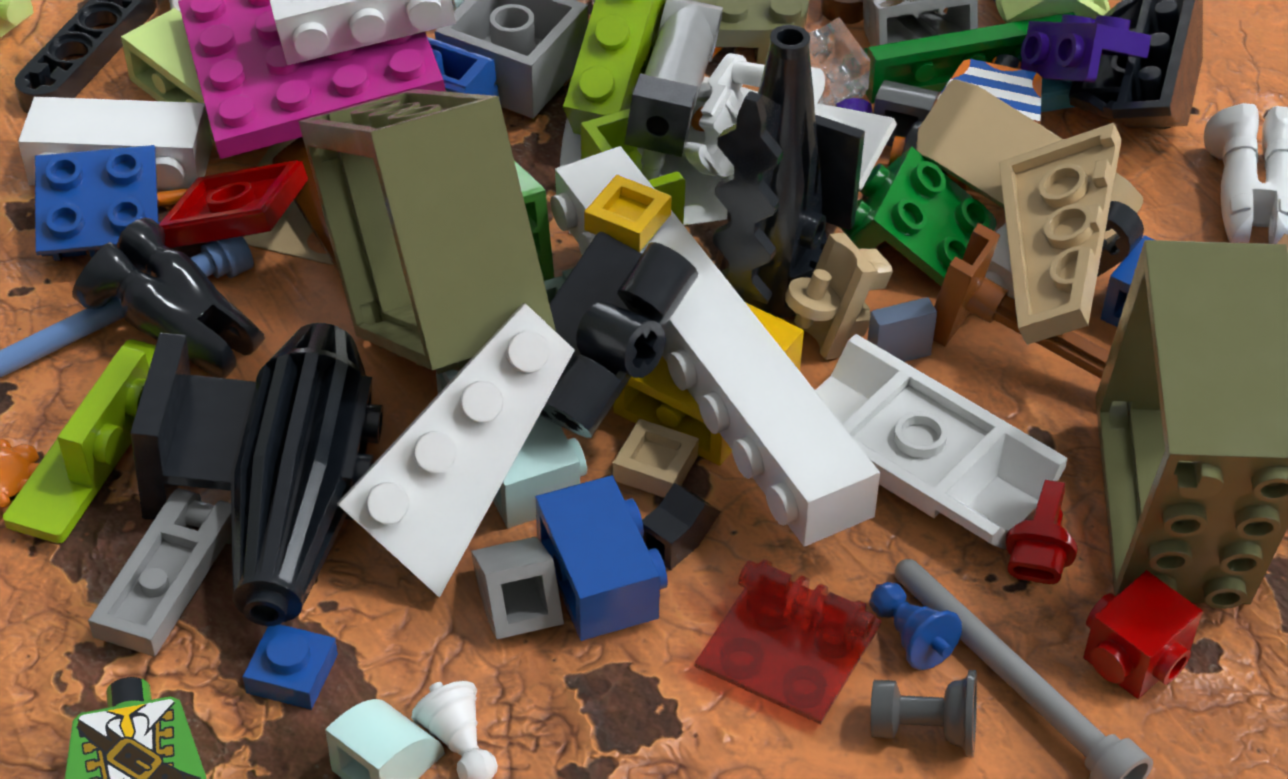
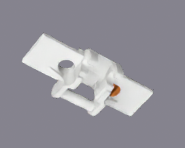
[683,53,897,190]

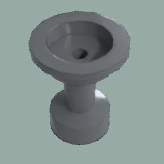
[871,670,977,758]

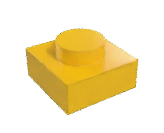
[584,174,672,252]

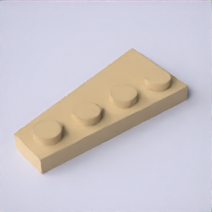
[999,123,1122,345]

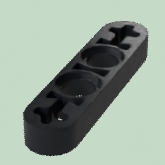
[15,0,157,113]

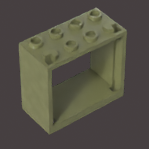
[298,89,556,374]
[1095,240,1288,609]

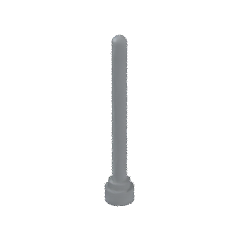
[895,559,1153,779]

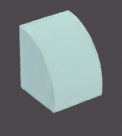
[325,699,445,779]

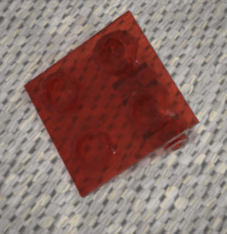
[694,559,882,725]

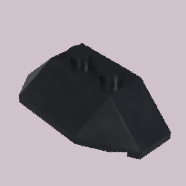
[1069,0,1203,129]

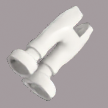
[1203,103,1288,244]

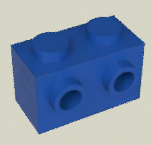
[535,475,668,641]

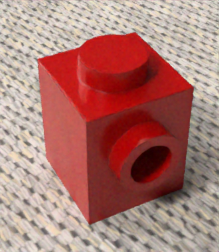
[1083,570,1203,699]

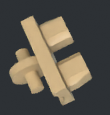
[785,233,893,360]

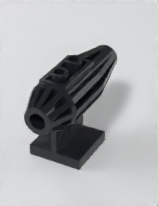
[130,323,383,626]

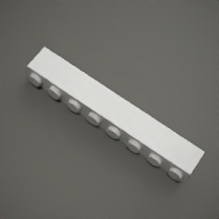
[550,146,880,547]

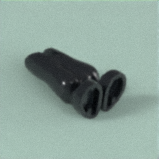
[72,217,265,378]

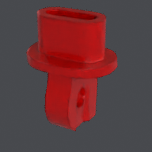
[1005,480,1078,584]

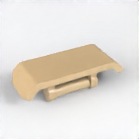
[916,79,1143,240]

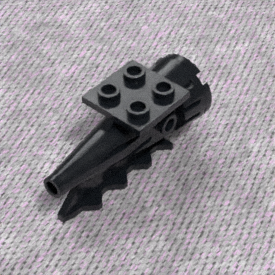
[713,25,865,319]

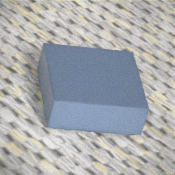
[867,297,937,362]

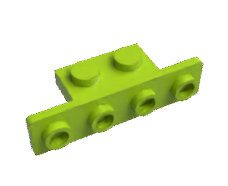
[3,339,156,544]

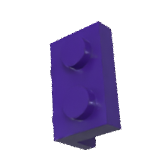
[1020,14,1152,83]

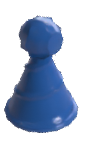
[869,582,962,670]

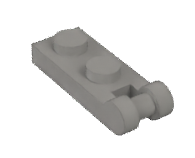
[88,488,232,657]

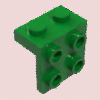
[839,146,997,286]

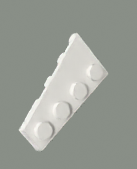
[337,303,575,597]

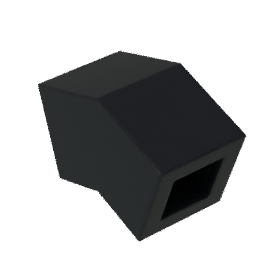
[642,483,721,570]

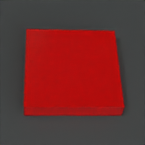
[159,160,308,248]

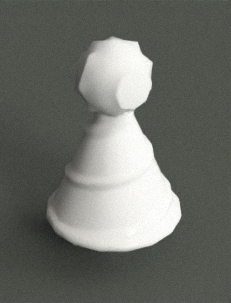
[411,681,498,779]

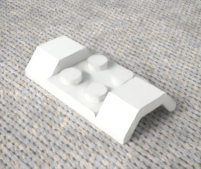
[815,334,1068,550]

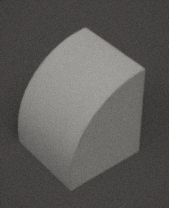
[471,536,564,639]

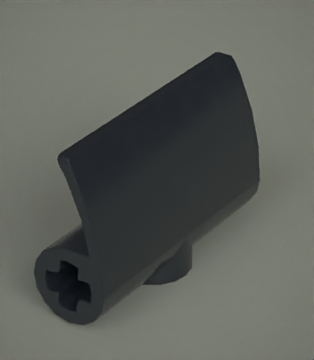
[540,232,699,438]

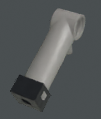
[624,0,723,180]

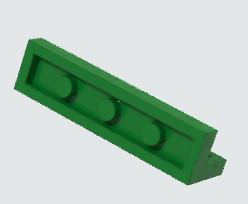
[849,12,1076,104]

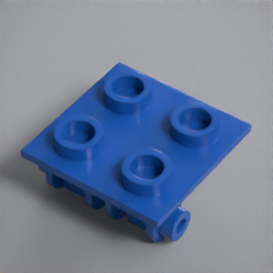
[35,145,160,261]

